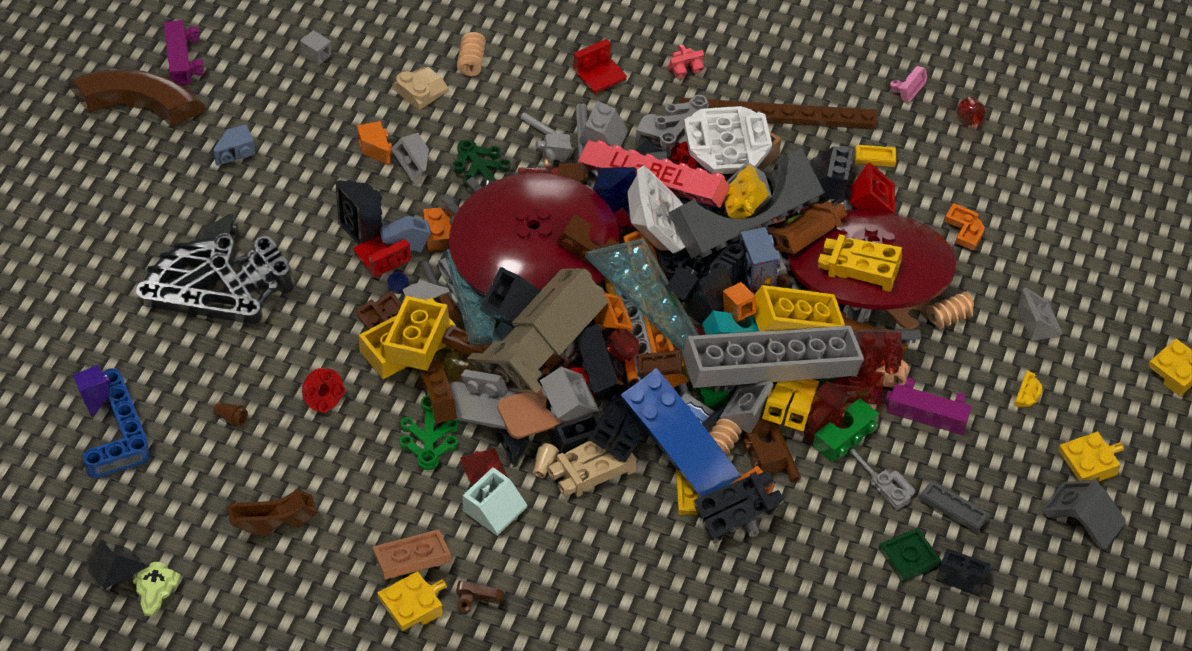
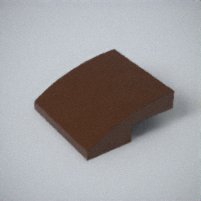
[355,290,402,329]

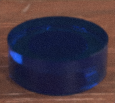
[387,273,409,294]

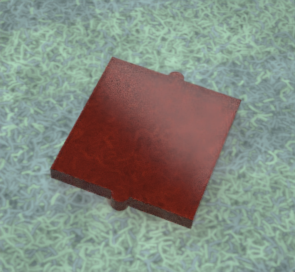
[460,448,508,487]

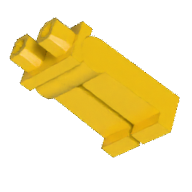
[818,234,902,292]
[762,379,819,432]

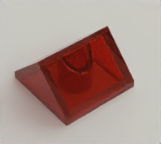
[830,371,885,405]

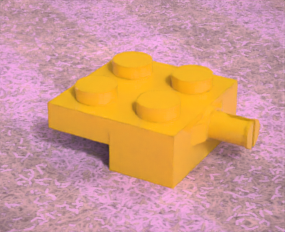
[724,164,769,219]
[1148,339,1192,397]
[1058,431,1124,482]
[377,571,447,631]

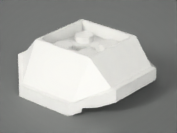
[684,106,772,174]
[628,166,686,253]

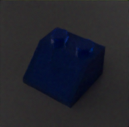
[593,167,637,212]

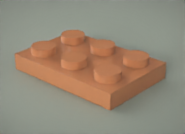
[372,529,452,579]

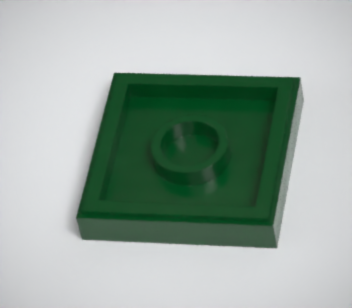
[878,528,942,583]

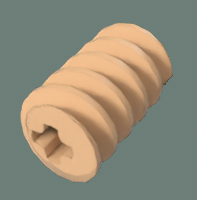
[457,32,486,76]
[926,291,974,330]
[710,418,742,456]

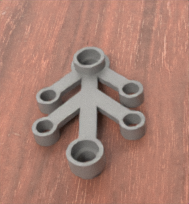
[655,95,709,150]

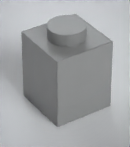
[300,30,332,66]

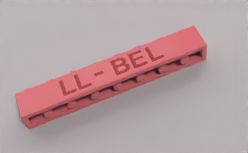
[578,140,730,208]

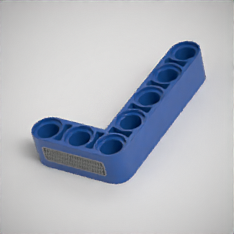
[83,368,150,478]

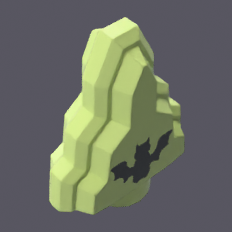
[133,562,181,617]

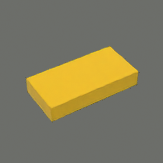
[855,145,896,167]

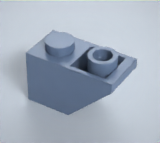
[213,124,255,166]
[380,216,431,252]

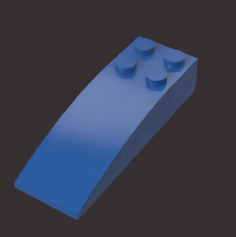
[621,368,741,497]

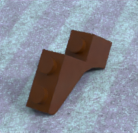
[227,489,318,538]

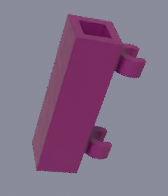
[164,20,204,85]
[885,377,972,435]

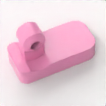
[890,66,927,102]

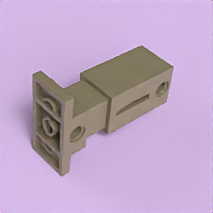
[467,268,609,393]

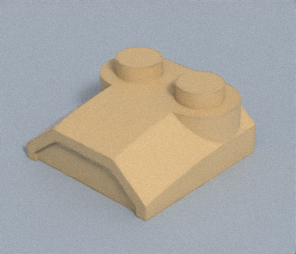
[393,67,449,110]

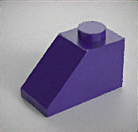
[73,365,111,416]

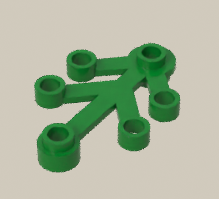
[400,395,458,470]

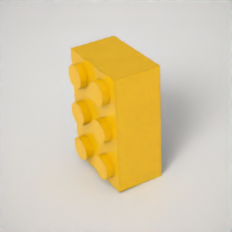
[383,296,449,371]

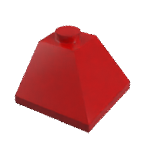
[850,162,895,213]

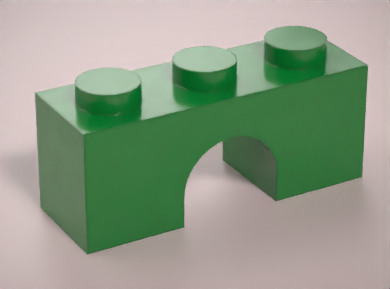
[813,398,879,462]

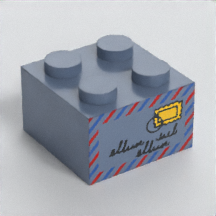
[740,227,781,291]

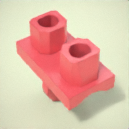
[667,44,705,78]

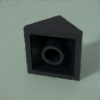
[87,540,147,589]

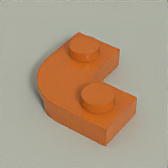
[944,203,985,251]

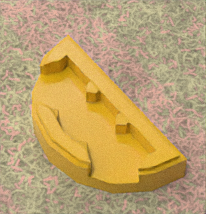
[1014,370,1042,408]

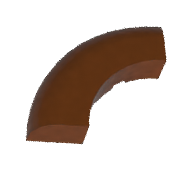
[69,69,206,127]

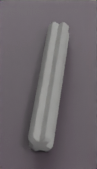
[576,103,588,158]

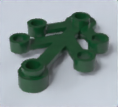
[453,140,511,187]

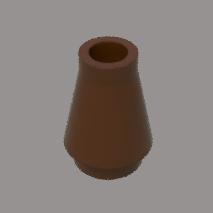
[213,402,248,427]

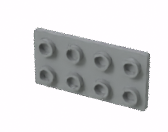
[450,369,519,429]

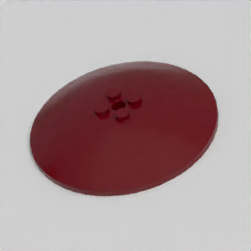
[449,173,619,296]
[787,209,956,310]

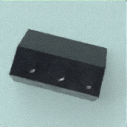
[810,146,853,201]
[335,180,383,245]
[575,323,632,398]

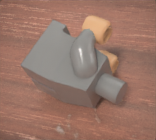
[535,133,571,168]

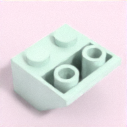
[463,467,527,536]

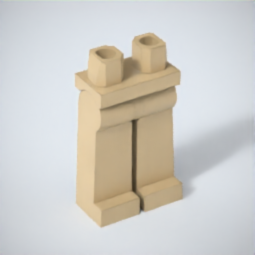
[548,435,637,497]

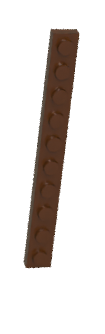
[679,98,877,129]

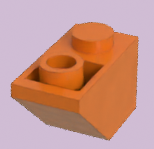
[357,121,393,164]
[723,282,757,322]

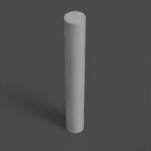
[520,112,572,144]

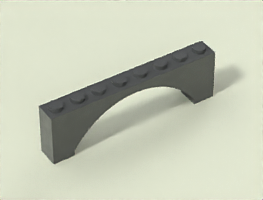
[669,148,824,259]

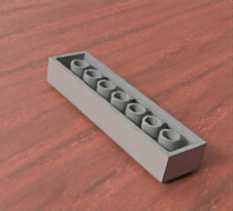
[682,326,864,388]

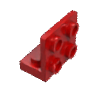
[573,39,627,93]
[353,235,411,278]

